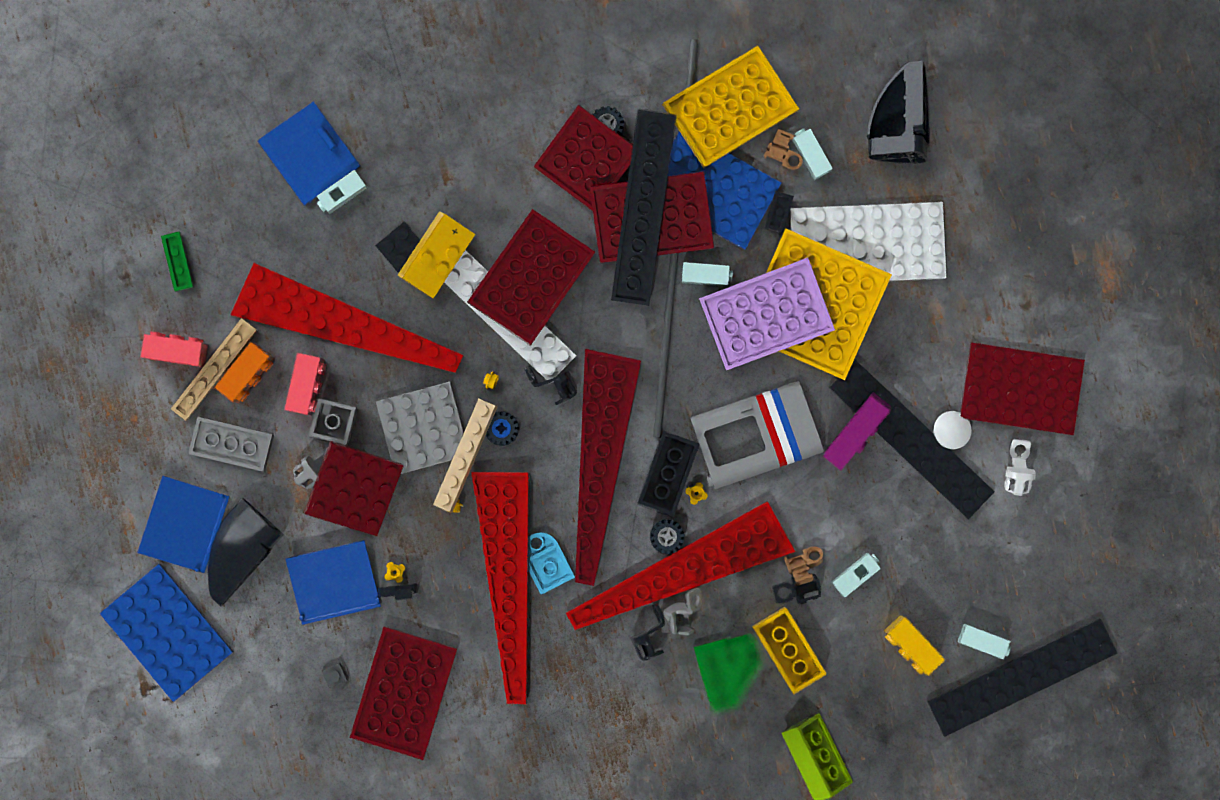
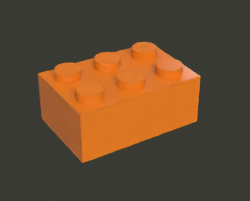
[214,342,274,403]

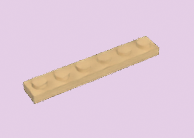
[171,318,258,421]
[433,399,498,513]

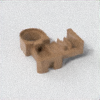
[764,129,803,170]
[784,547,824,586]

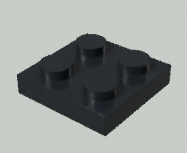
[375,221,420,273]

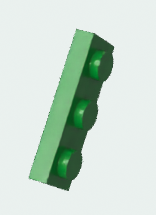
[161,231,194,292]

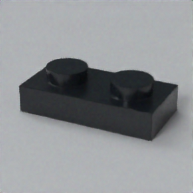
[765,191,794,233]

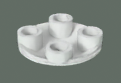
[933,411,972,449]

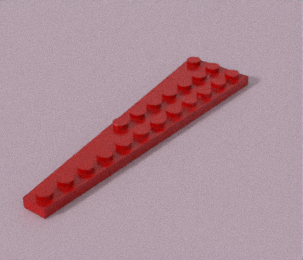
[230,263,464,373]
[566,501,795,630]

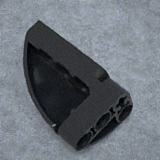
[867,61,930,164]
[208,498,284,607]

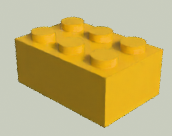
[884,615,945,676]

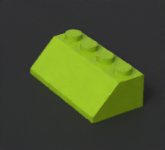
[781,713,853,800]

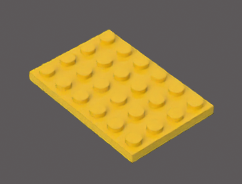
[662,46,799,168]

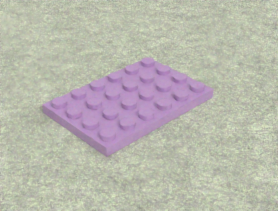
[699,258,835,370]

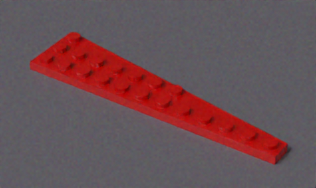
[471,472,529,704]

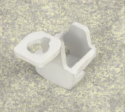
[1004,439,1036,496]

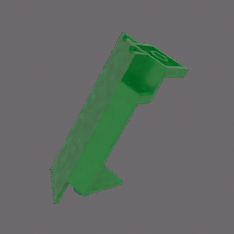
[694,633,763,713]

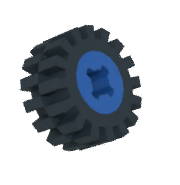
[486,411,519,446]

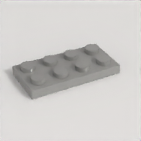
[188,417,273,472]

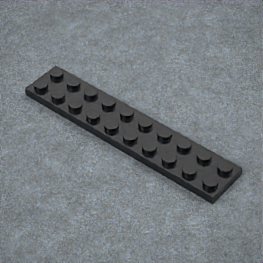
[611,109,677,306]
[829,360,995,520]
[927,618,1118,737]

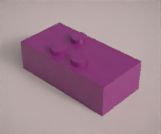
[823,392,891,471]

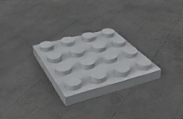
[376,382,464,474]

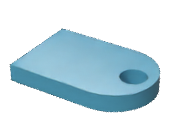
[528,532,575,595]

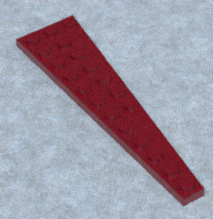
[575,349,641,586]

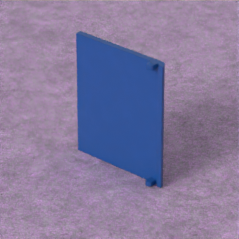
[258,101,360,206]
[137,476,229,573]
[285,540,381,625]

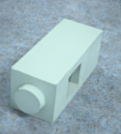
[792,129,833,180]
[317,170,367,214]
[682,262,733,287]
[831,553,881,597]
[957,624,1011,659]

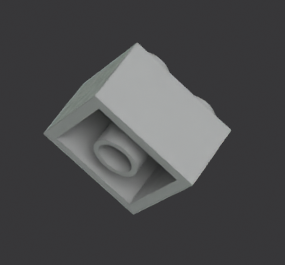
[309,398,358,445]

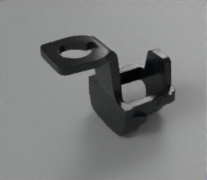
[524,366,577,405]
[772,573,821,604]
[630,604,665,661]

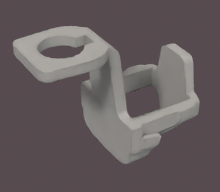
[293,442,337,489]
[664,588,702,635]

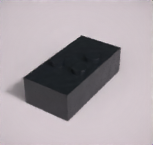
[637,431,700,518]

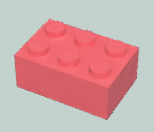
[141,331,208,367]
[285,353,327,416]

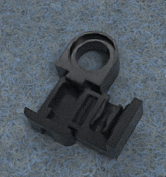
[378,583,418,600]

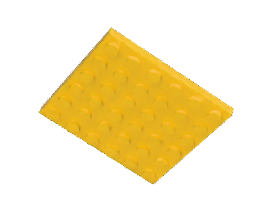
[766,228,892,380]

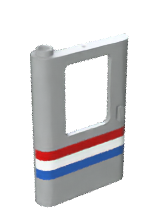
[690,381,824,489]

